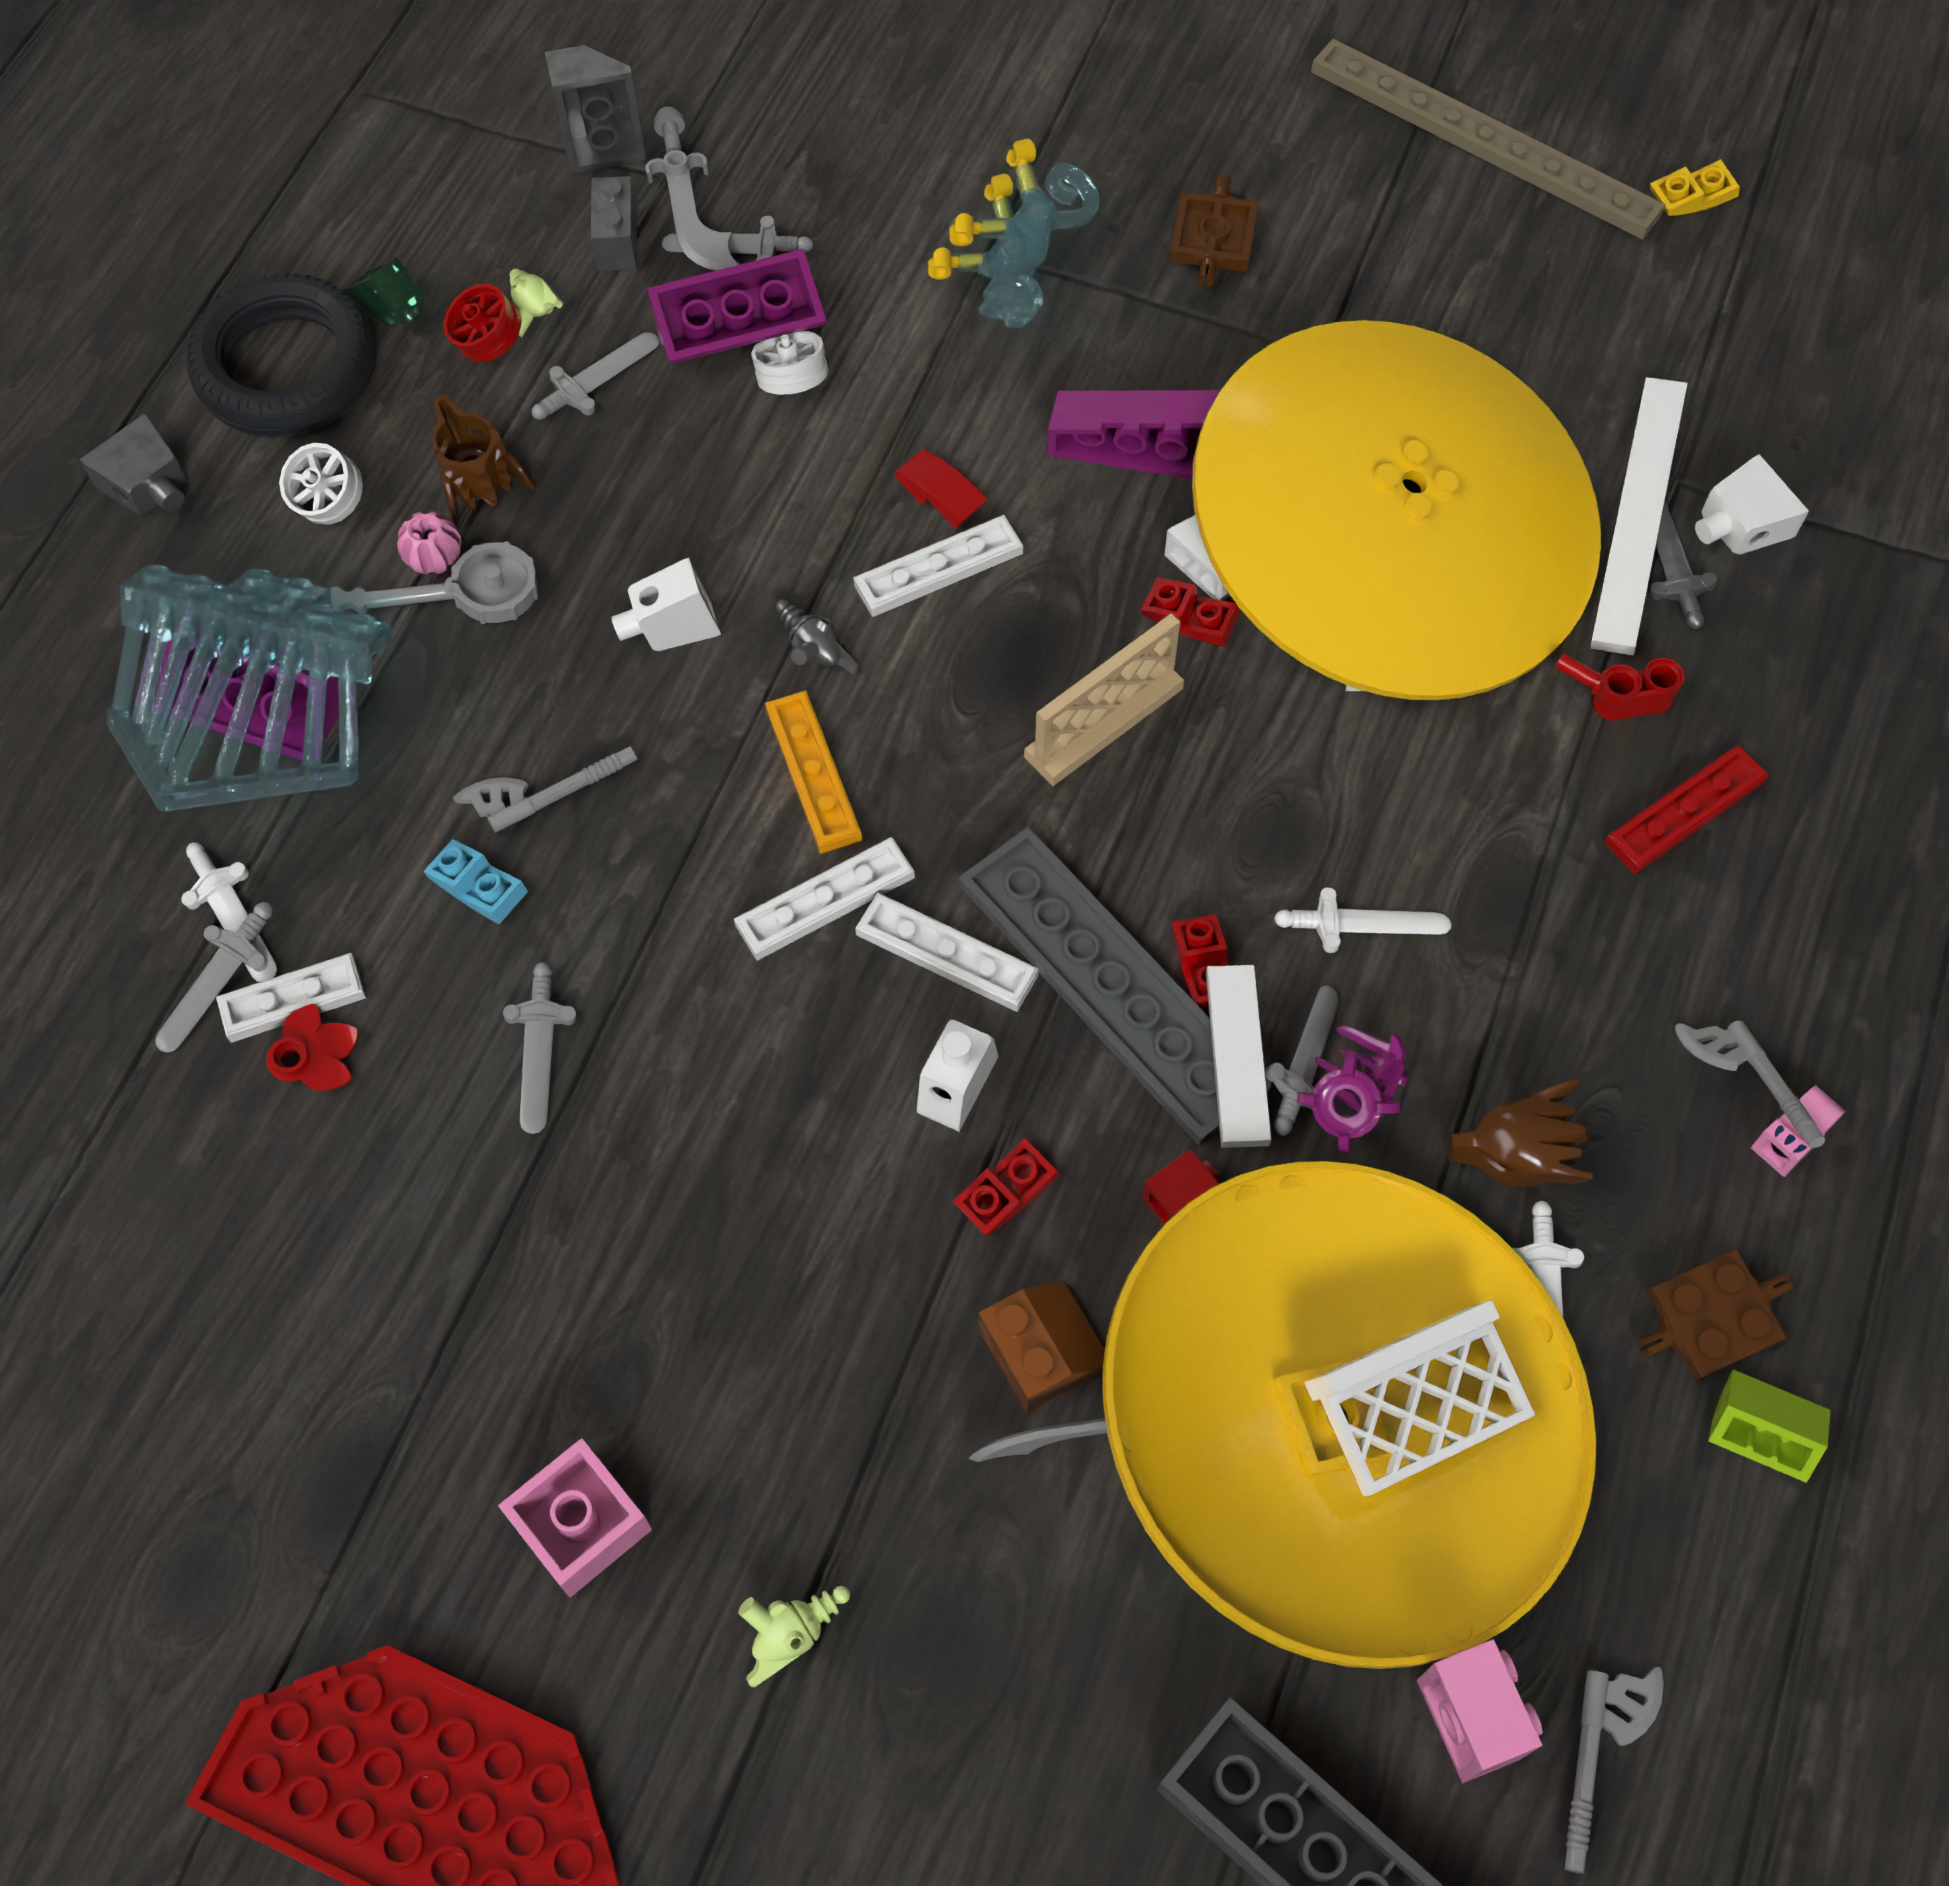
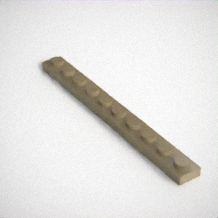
[1311,39,1666,240]

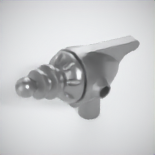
[776,599,859,674]

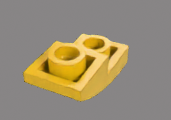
[1650,160,1740,216]

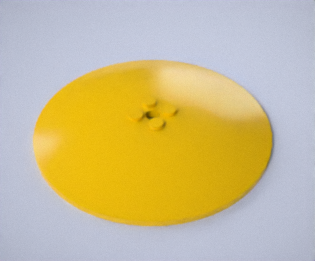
[1192,320,1601,700]
[1103,1161,1596,1669]

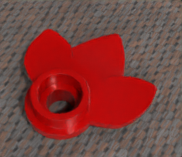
[267,1003,359,1091]

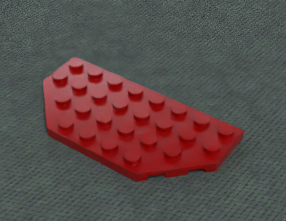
[184,1645,622,1886]

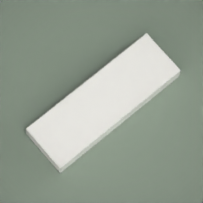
[216,953,366,1043]

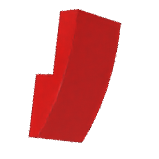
[894,449,988,529]
[1141,577,1240,647]
[1171,914,1229,1013]
[953,1138,1060,1237]

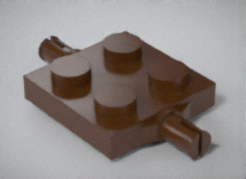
[1169,175,1259,287]
[1637,1249,1793,1381]

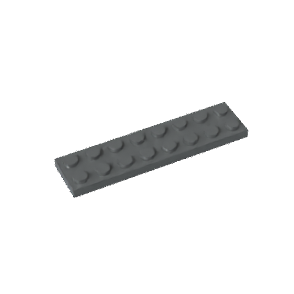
[958,827,1271,1146]

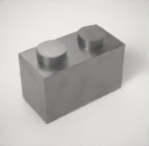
[591,176,637,271]

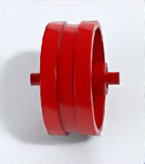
[443,283,522,363]

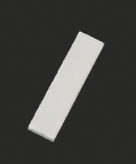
[853,515,1023,617]
[734,837,915,961]
[855,892,1039,1012]
[1206,965,1271,1148]

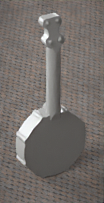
[331,541,538,624]

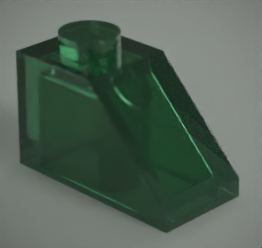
[343,257,428,326]

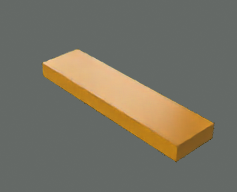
[765,690,862,854]

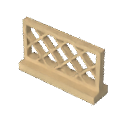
[1024,613,1184,786]

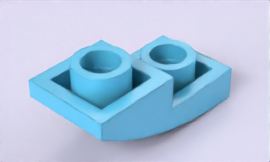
[423,839,528,924]

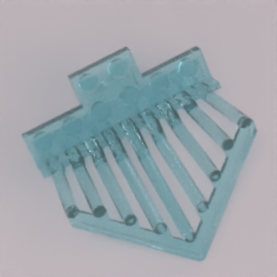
[106,565,391,811]

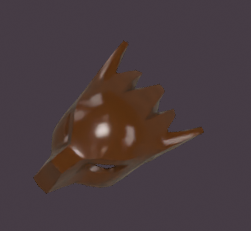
[432,394,536,526]
[1447,1079,1593,1188]

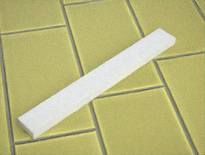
[1590,377,1687,656]

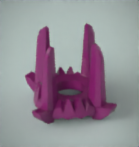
[1315,1026,1409,1120]
[1297,1051,1400,1154]

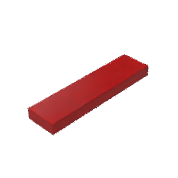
[1604,745,1769,875]

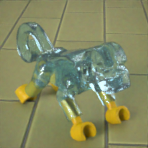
[928,138,1100,328]

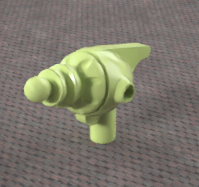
[509,269,563,338]
[738,1586,850,1687]

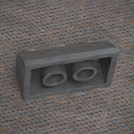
[545,45,646,174]

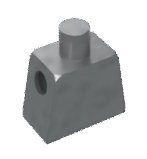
[80,414,187,515]

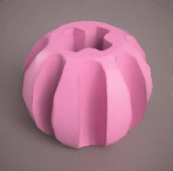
[397,511,461,575]

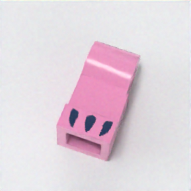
[1751,1085,1846,1177]

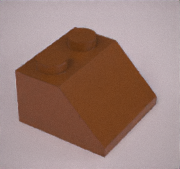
[979,1281,1105,1415]

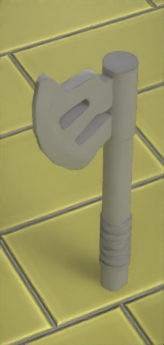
[453,746,637,833]
[1675,1020,1825,1148]
[1565,1667,1664,1874]

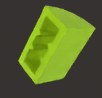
[1708,1369,1831,1483]

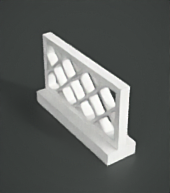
[1304,1299,1535,1497]

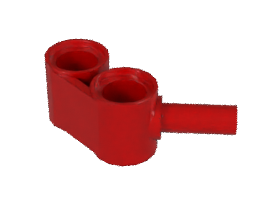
[1555,653,1685,721]

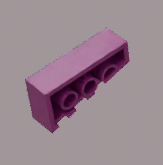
[1047,390,1221,480]

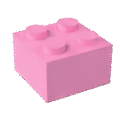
[498,1438,652,1598]
[1417,1639,1543,1784]

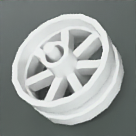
[751,330,829,395]
[279,443,363,525]

